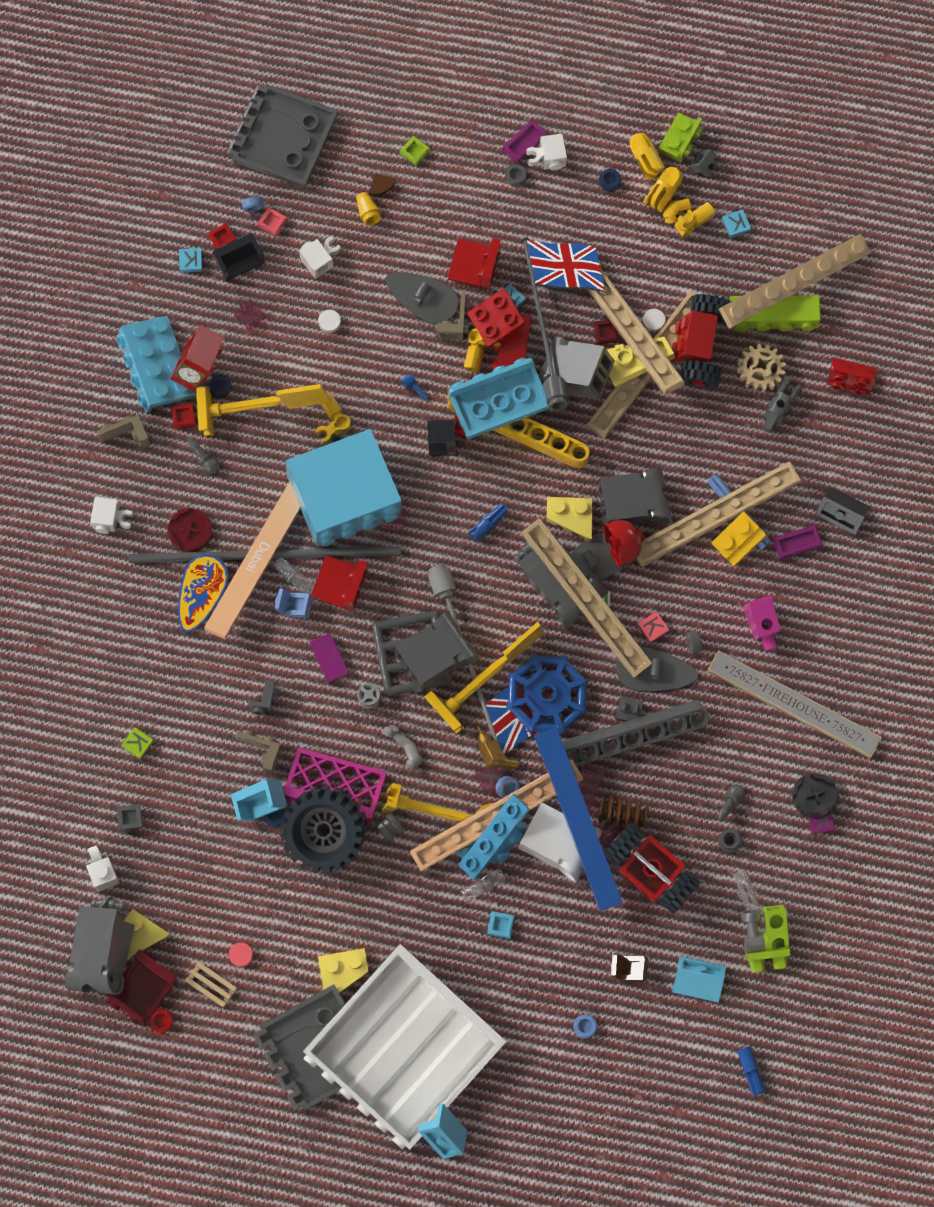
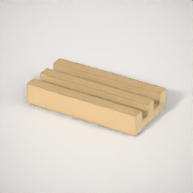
[185,961,237,1008]

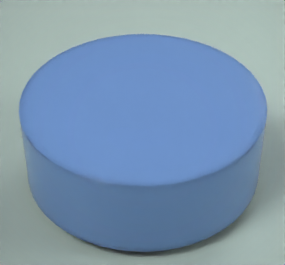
[241,197,265,212]
[496,776,520,798]
[573,1014,597,1039]

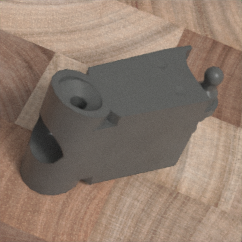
[514,534,608,629]
[65,897,135,995]

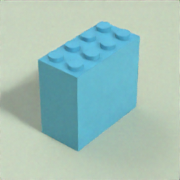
[286,429,401,547]

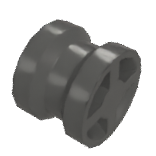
[375,813,404,842]

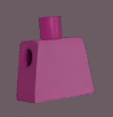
[743,595,781,651]

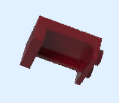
[105,949,179,1026]

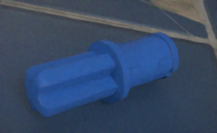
[468,503,508,543]
[737,1047,765,1095]

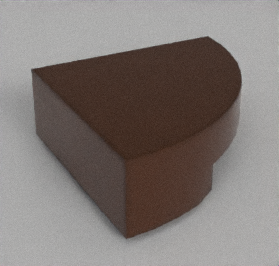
[369,174,396,197]

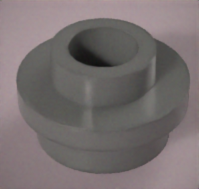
[718,829,742,853]

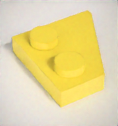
[546,497,592,542]
[124,909,170,960]

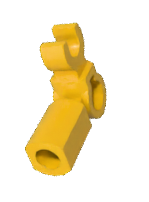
[674,202,716,237]
[464,328,501,372]
[315,392,351,445]

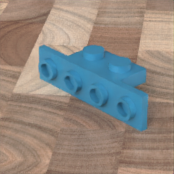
[458,794,530,880]

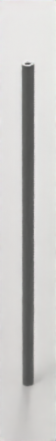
[128,546,401,563]

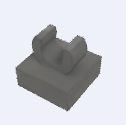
[688,149,719,177]
[616,696,643,722]

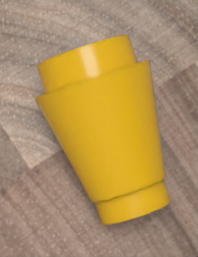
[356,192,381,226]

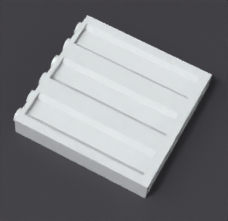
[303,944,506,1150]

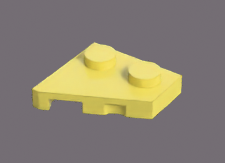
[318,948,369,993]

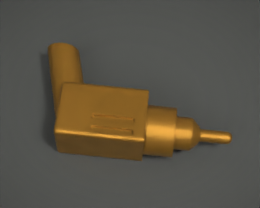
[477,726,519,769]

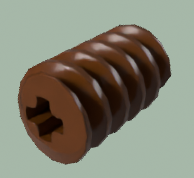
[598,795,649,829]

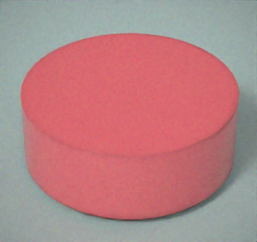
[229,943,253,967]

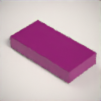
[502,119,548,164]
[772,525,823,561]
[309,633,349,684]

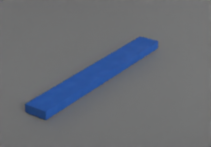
[534,727,623,911]

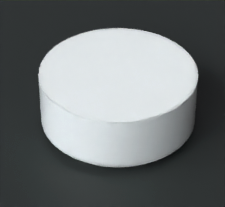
[643,309,665,332]
[318,310,341,333]

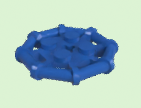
[506,653,589,735]

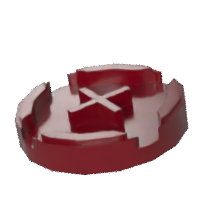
[167,508,213,552]

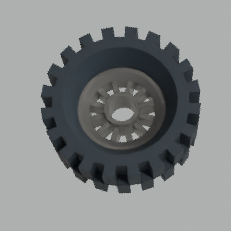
[281,786,367,873]

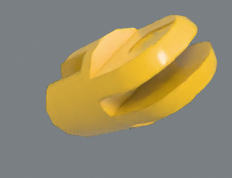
[630,133,665,181]
[643,167,683,213]

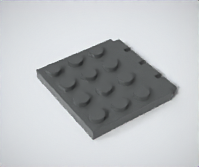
[226,84,339,189]
[253,984,345,1111]

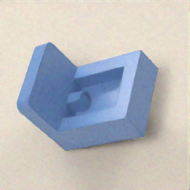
[275,588,314,618]

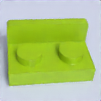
[658,112,704,162]

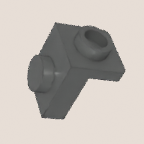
[247,680,279,715]

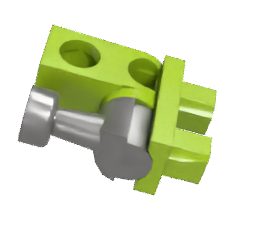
[741,905,790,972]

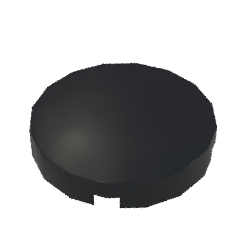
[792,773,839,819]

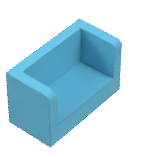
[231,779,287,821]

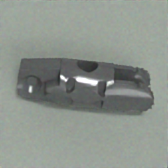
[762,377,803,433]

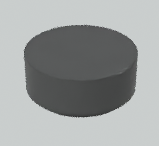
[505,164,527,187]
[686,630,702,654]

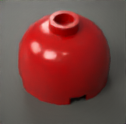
[603,520,644,566]

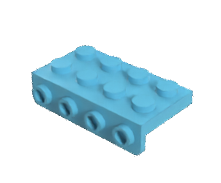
[116,316,196,413]
[448,358,550,440]

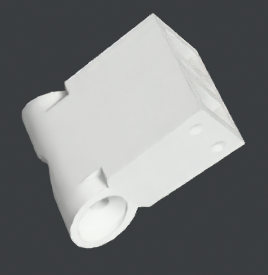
[518,802,603,883]

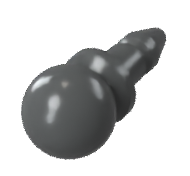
[188,438,220,474]
[718,785,745,820]

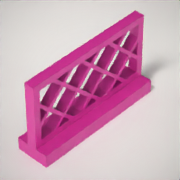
[283,748,387,827]

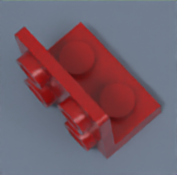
[448,238,501,290]
[467,288,525,348]
[826,357,877,396]
[311,556,368,612]

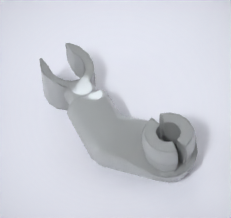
[382,725,422,770]

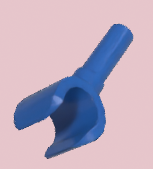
[401,375,428,401]

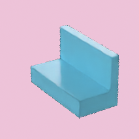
[672,956,726,1003]
[418,1103,467,1159]

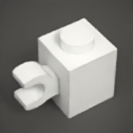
[526,134,567,170]
[299,236,341,279]
[90,497,133,534]
[86,846,120,892]

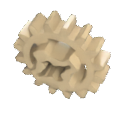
[737,344,786,393]

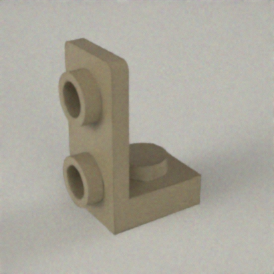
[436,291,470,341]
[97,415,150,449]
[235,730,281,775]

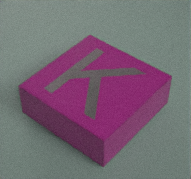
[808,813,835,835]

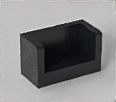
[212,233,265,282]
[427,420,456,456]

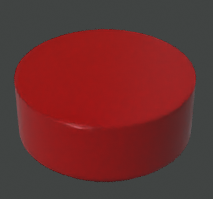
[149,1009,174,1034]

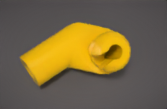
[663,198,691,224]

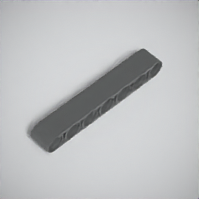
[562,701,709,766]

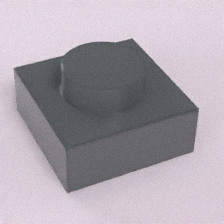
[117,804,143,831]

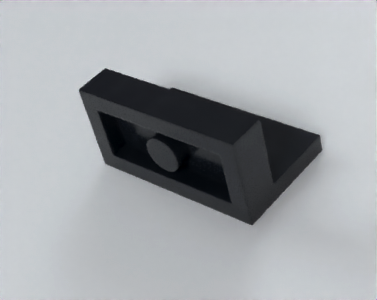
[815,486,870,535]

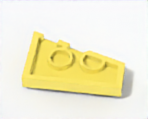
[607,337,675,387]

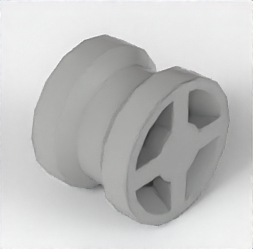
[357,683,381,710]

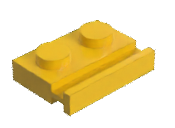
[711,511,768,567]

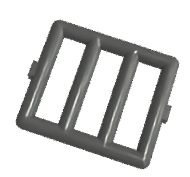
[372,611,452,696]

